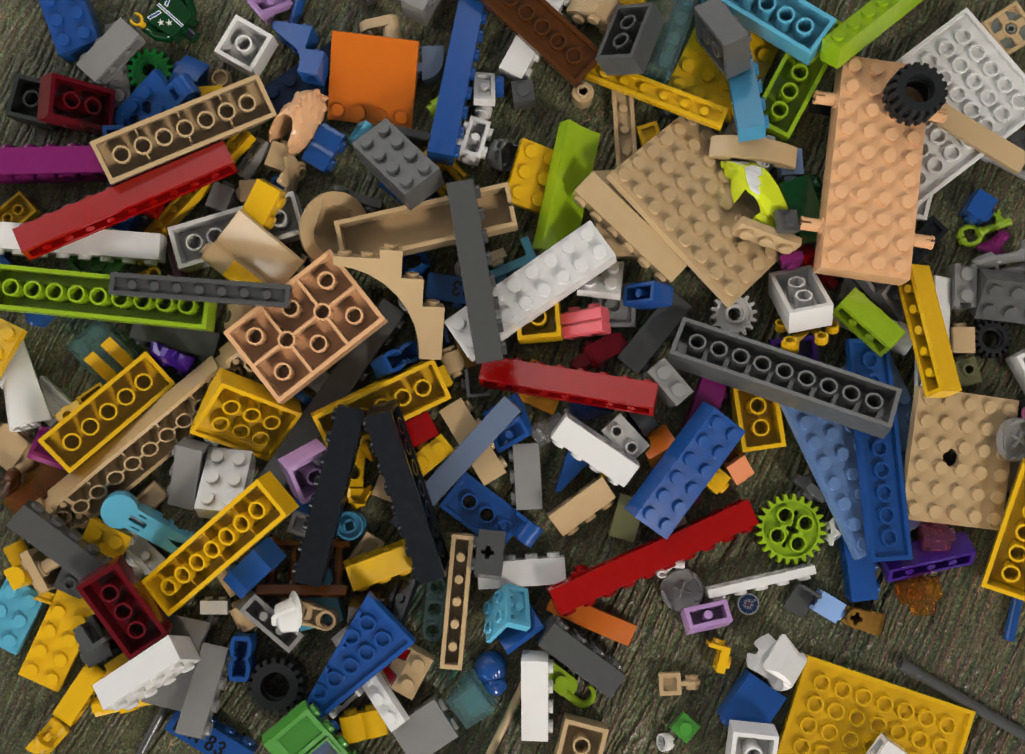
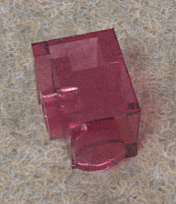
[918,521,955,551]

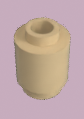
[571,81,594,109]
[440,345,467,379]
[229,599,256,633]

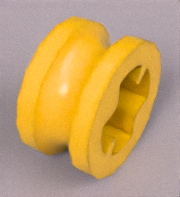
[33,590,55,605]

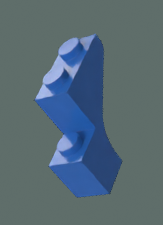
[272,20,330,86]

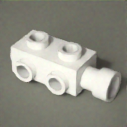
[457,105,494,166]

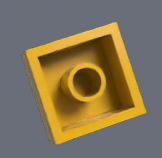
[517,302,564,345]

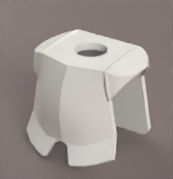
[746,633,807,691]

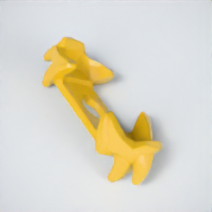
[346,440,376,511]

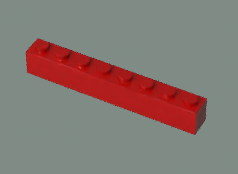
[478,358,658,416]

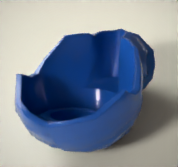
[474,650,507,696]

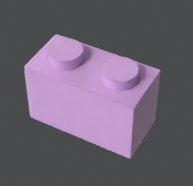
[680,599,733,635]

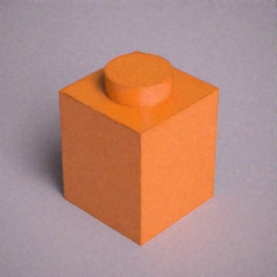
[721,447,754,485]

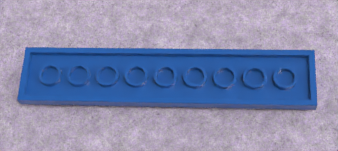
[844,338,913,562]

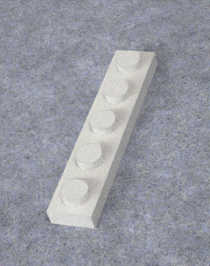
[704,563,817,601]
[331,626,410,732]

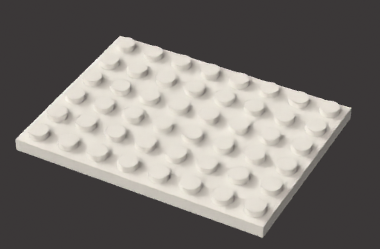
[895,7,1025,207]

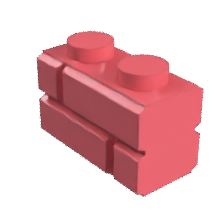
[561,303,611,340]

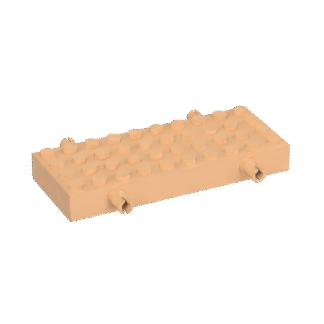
[799,56,947,286]

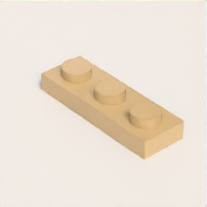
[731,216,802,254]

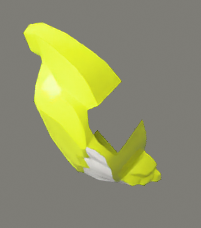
[720,159,794,235]

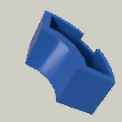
[168,55,210,86]
[223,537,287,599]

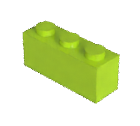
[833,287,906,357]

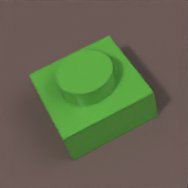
[669,710,701,744]

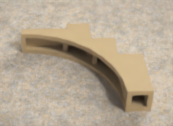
[333,243,445,360]

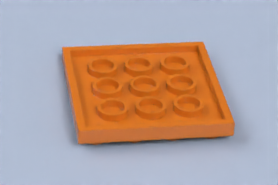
[327,30,420,129]

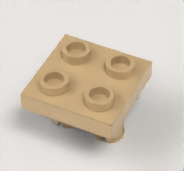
[19,548,62,594]

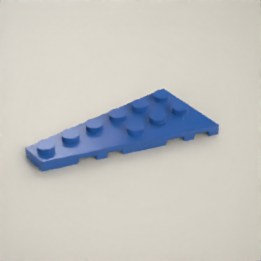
[306,591,416,718]

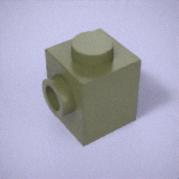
[953,354,982,387]

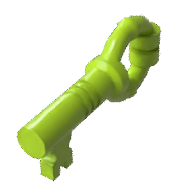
[955,209,1012,247]

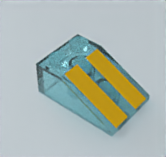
[66,320,139,385]

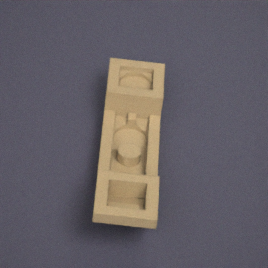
[708,135,798,170]

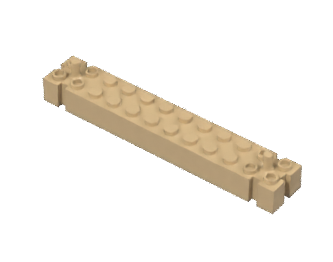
[36,341,261,529]

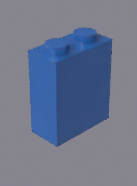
[716,668,787,727]

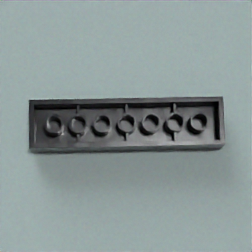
[363,398,450,584]

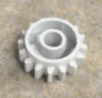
[709,295,758,336]

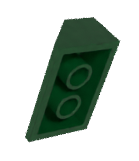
[777,174,823,246]

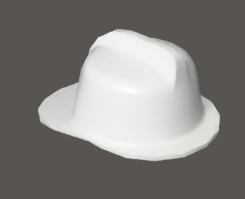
[271,590,302,634]

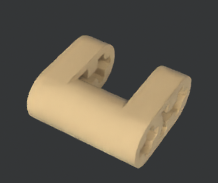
[359,14,403,39]

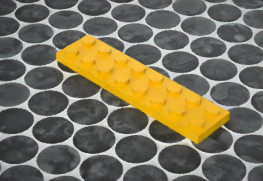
[18,516,134,693]

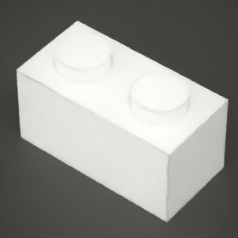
[200,596,231,615]

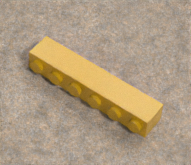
[898,264,962,398]

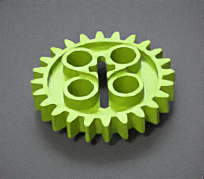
[754,493,826,565]

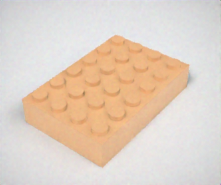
[223,249,388,404]

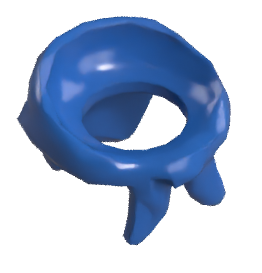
[402,252,431,278]

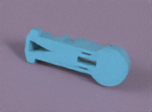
[100,490,195,554]

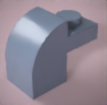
[417,46,445,86]

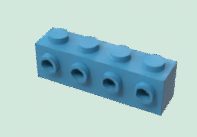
[727,57,769,142]

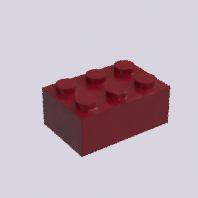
[37,72,116,136]

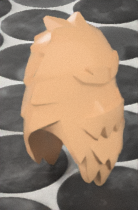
[269,89,329,155]

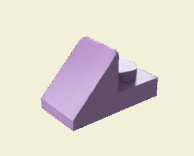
[247,0,293,25]

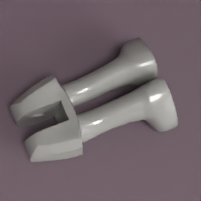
[971,239,1025,274]

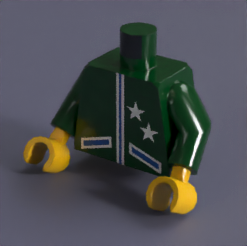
[129,0,200,44]

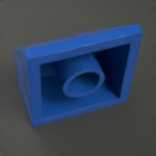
[497,601,544,654]

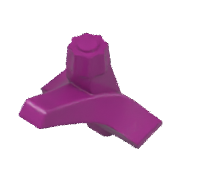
[976,228,1010,255]

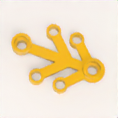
[775,315,839,354]

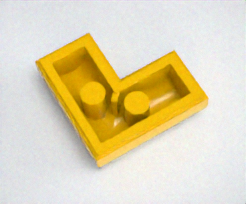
[3,539,32,590]

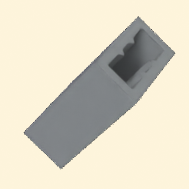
[641,357,694,408]
[392,694,460,754]

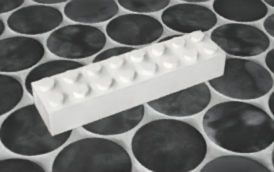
[444,220,617,362]

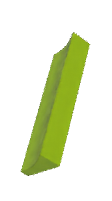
[532,119,601,252]

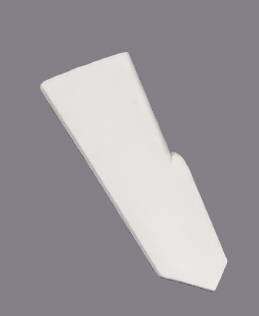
[0,339,52,432]

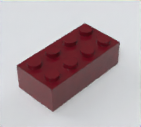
[76,554,173,661]

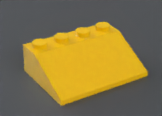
[189,368,302,461]

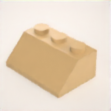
[547,475,616,536]

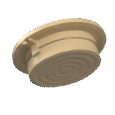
[299,191,366,261]

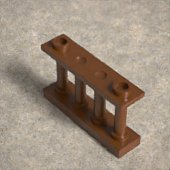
[256,537,353,598]

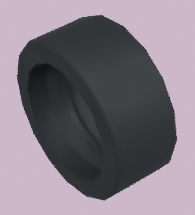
[624,411,659,436]

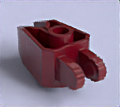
[569,333,627,371]

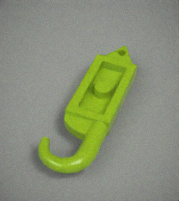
[549,658,596,708]

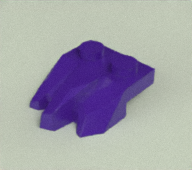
[149,340,198,376]

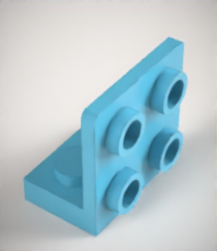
[483,583,531,643]

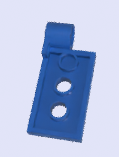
[113,69,201,125]
[439,471,544,548]

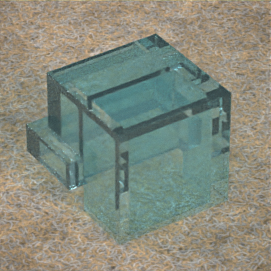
[445,668,498,730]

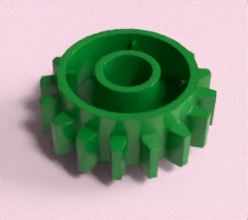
[127,48,173,88]

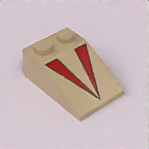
[380,644,435,700]

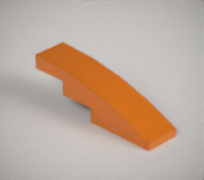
[546,599,637,646]

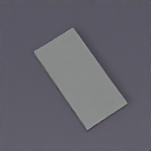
[141,614,210,711]

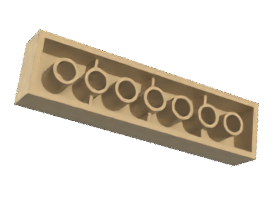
[90,74,277,186]

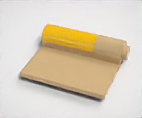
[200,209,305,284]

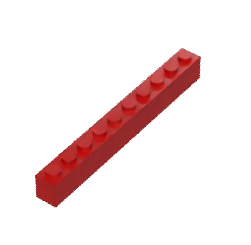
[12,141,238,260]
[546,498,759,616]

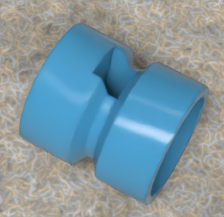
[337,510,368,540]

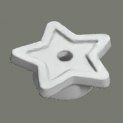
[820,518,842,546]

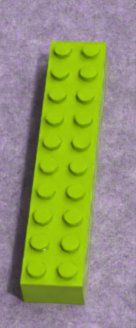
[0,264,217,332]

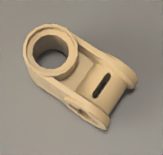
[300,599,340,631]

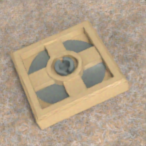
[981,0,1025,55]

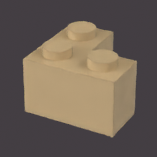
[566,0,622,36]

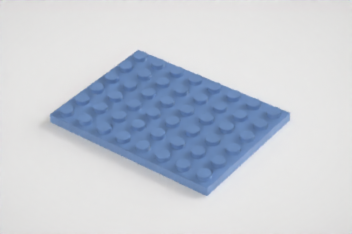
[779,357,926,560]

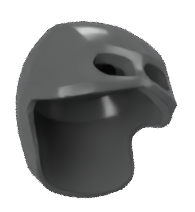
[486,138,518,172]

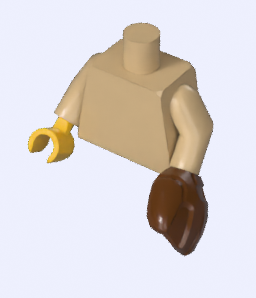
[0,422,36,498]

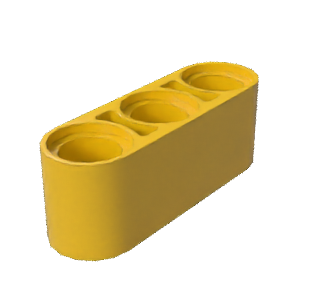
[53,664,107,727]

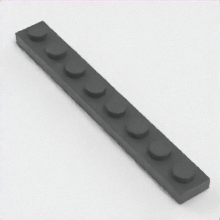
[108,272,293,309]

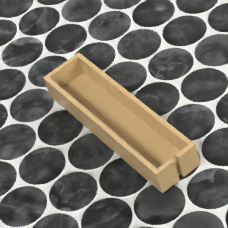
[334,182,518,268]

